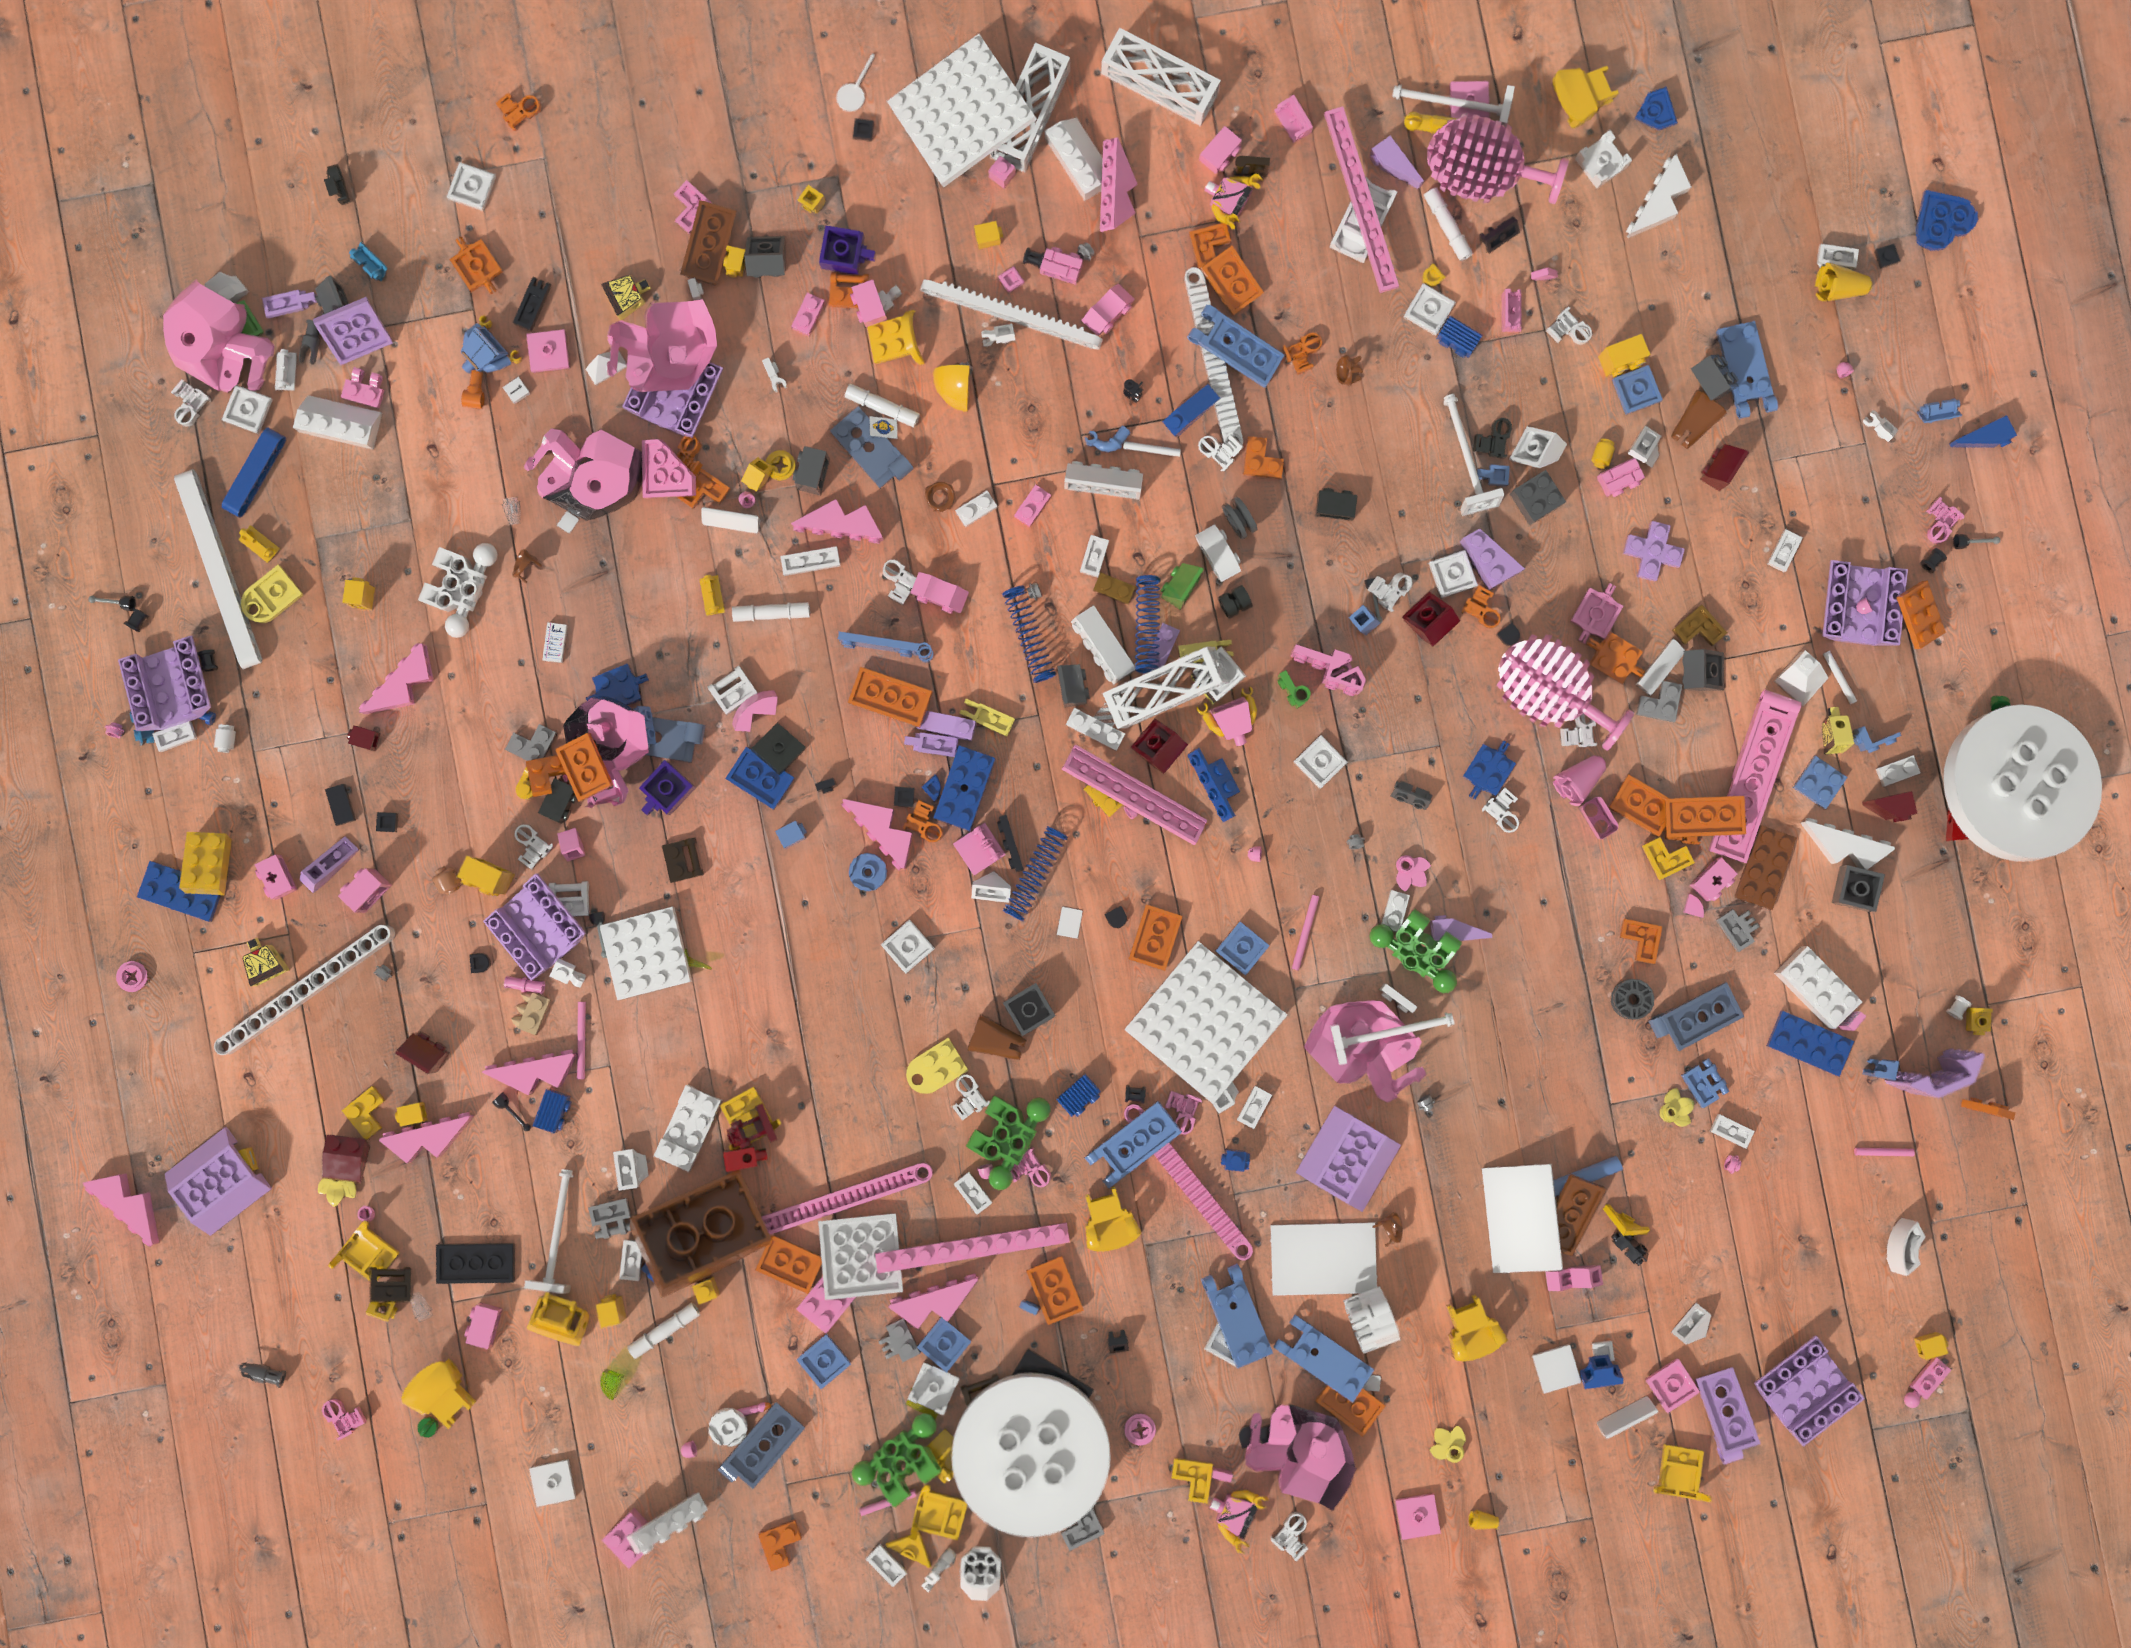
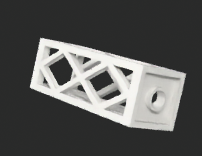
[1101,28,1221,126]
[990,43,1070,173]
[1103,647,1230,729]

